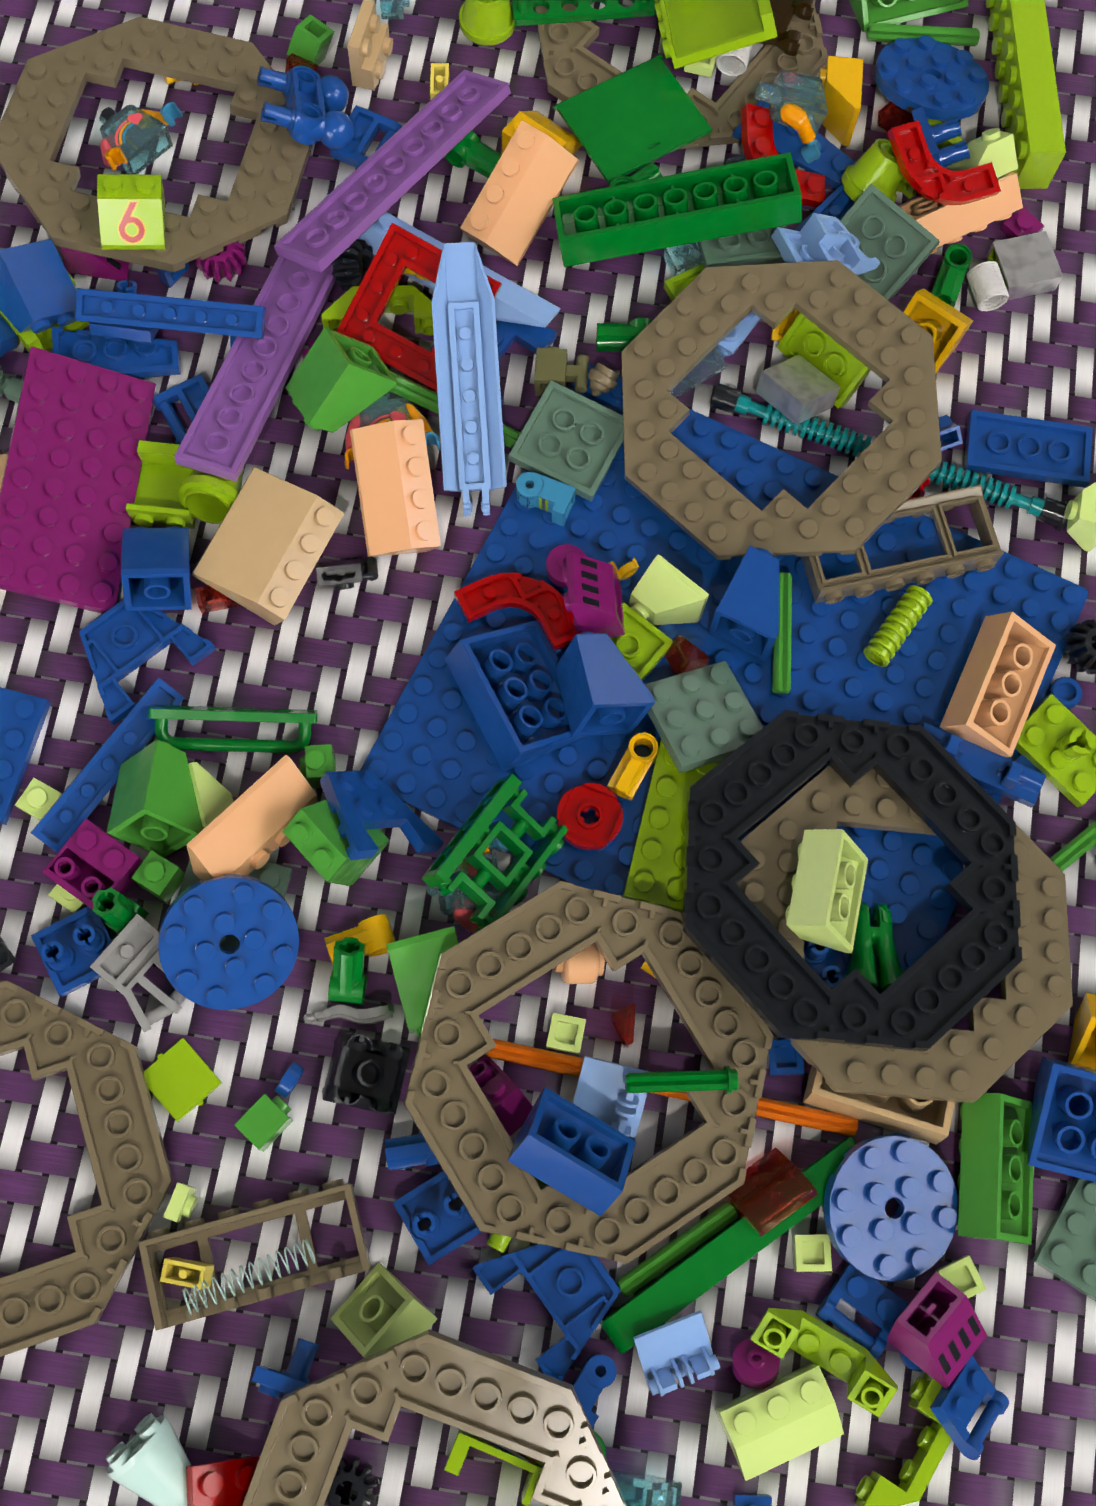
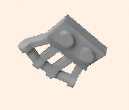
[90,914,186,1032]

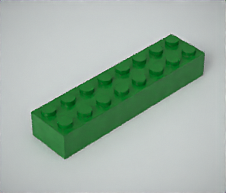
[552,152,802,267]

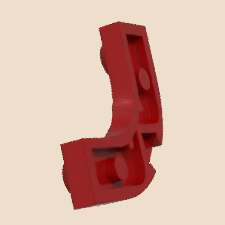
[741,103,825,208]
[887,120,1001,205]
[454,573,582,651]

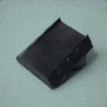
[322,1032,411,1116]

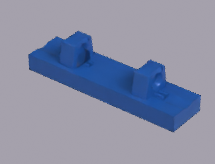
[922,722,1046,808]

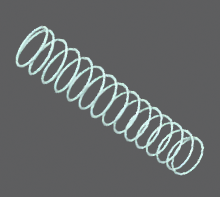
[182,1239,316,1315]

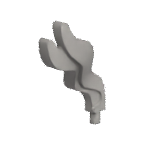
[303,1005,393,1026]

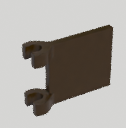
[761,0,814,56]

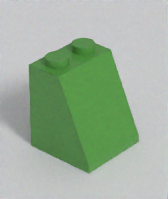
[286,327,397,433]
[107,740,203,858]
[282,800,390,886]
[386,926,458,1037]

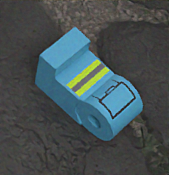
[516,472,576,526]

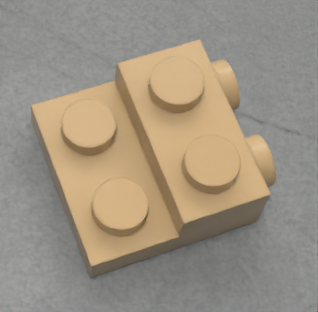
[347,0,393,91]

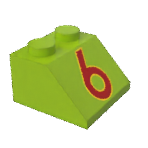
[97,174,165,250]

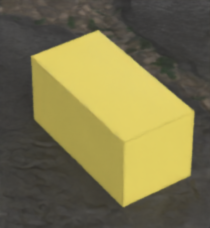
[430,63,450,100]
[160,1257,215,1290]

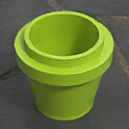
[459,0,515,46]
[841,139,903,202]
[178,467,244,524]

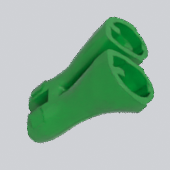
[845,902,904,994]

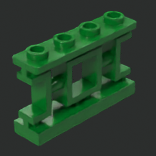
[421,773,568,931]

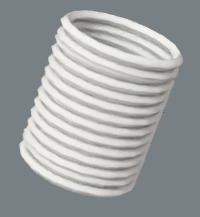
[716,45,752,76]
[966,261,1009,311]

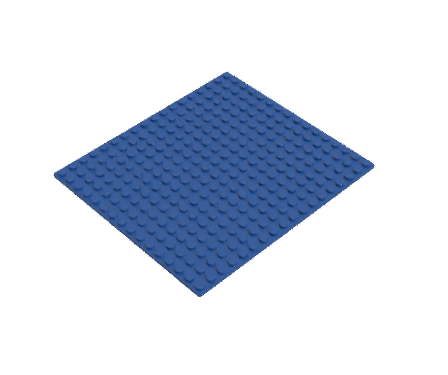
[360,364,1088,990]

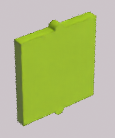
[144,1038,222,1122]

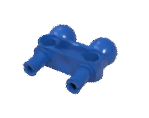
[257,65,355,150]

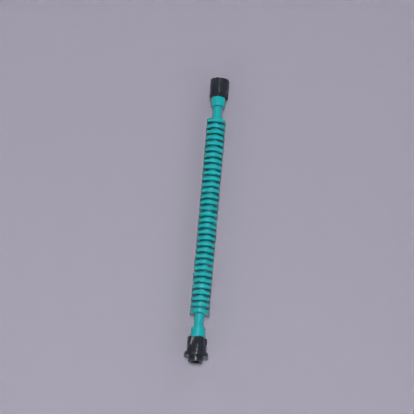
[710,383,1069,531]

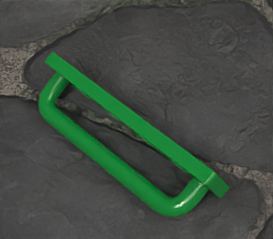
[511,0,656,26]
[148,705,317,753]

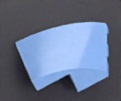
[771,213,880,275]

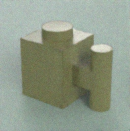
[534,346,589,396]

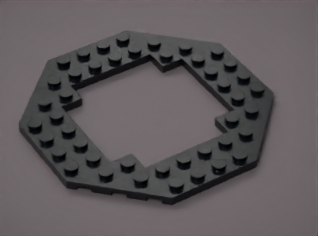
[683,710,1022,1051]

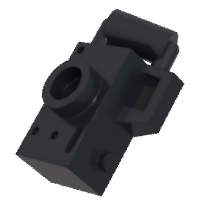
[316,557,378,590]

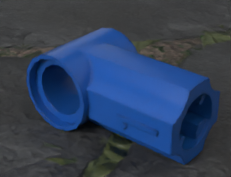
[384,1134,440,1171]

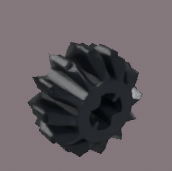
[331,239,374,291]
[1061,619,1096,675]
[326,1456,380,1506]

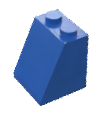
[0,239,76,333]
[121,526,192,611]
[708,546,779,661]
[555,632,655,736]

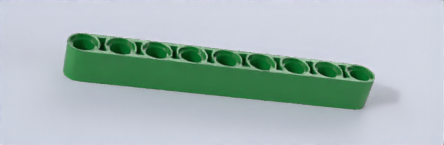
[600,1136,857,1354]

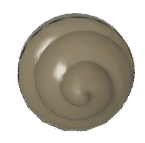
[588,363,619,396]

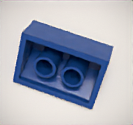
[508,1087,636,1216]

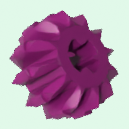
[195,241,247,284]

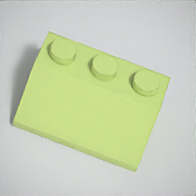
[785,829,868,953]
[714,1363,844,1481]

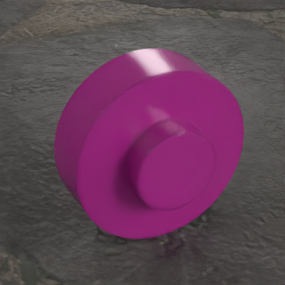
[546,544,586,588]
[732,1339,780,1389]

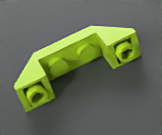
[322,285,434,336]
[750,1308,898,1418]
[855,1373,952,1506]

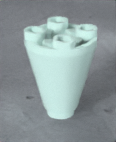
[105,1413,191,1506]

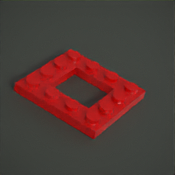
[336,223,502,391]

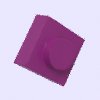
[1000,207,1044,238]

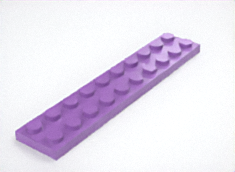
[274,70,511,273]
[174,256,336,482]

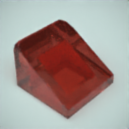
[665,635,709,675]
[611,1003,636,1049]

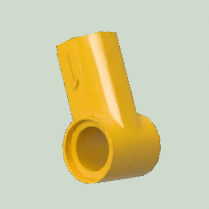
[607,732,658,801]
[324,914,396,964]

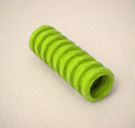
[863,585,933,667]

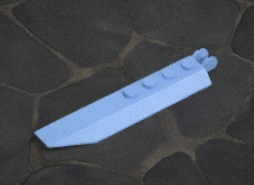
[325,185,561,328]
[432,242,507,517]

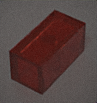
[877,101,913,132]
[195,586,241,614]

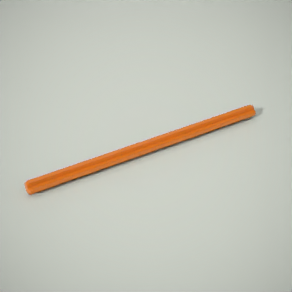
[486,1039,858,1136]

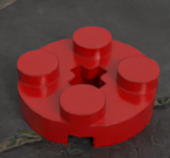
[556,783,623,850]

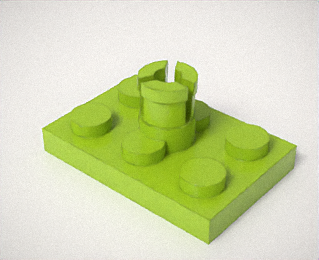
[777,313,871,409]
[1015,693,1096,808]

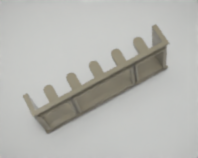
[801,485,1004,604]
[138,1179,373,1331]

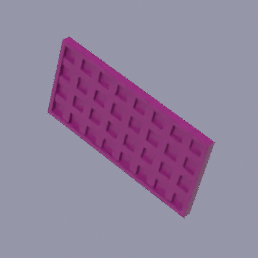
[0,346,156,614]

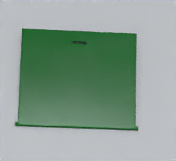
[552,54,713,184]

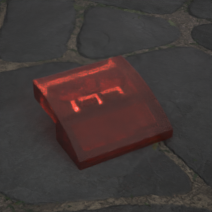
[726,1148,818,1237]

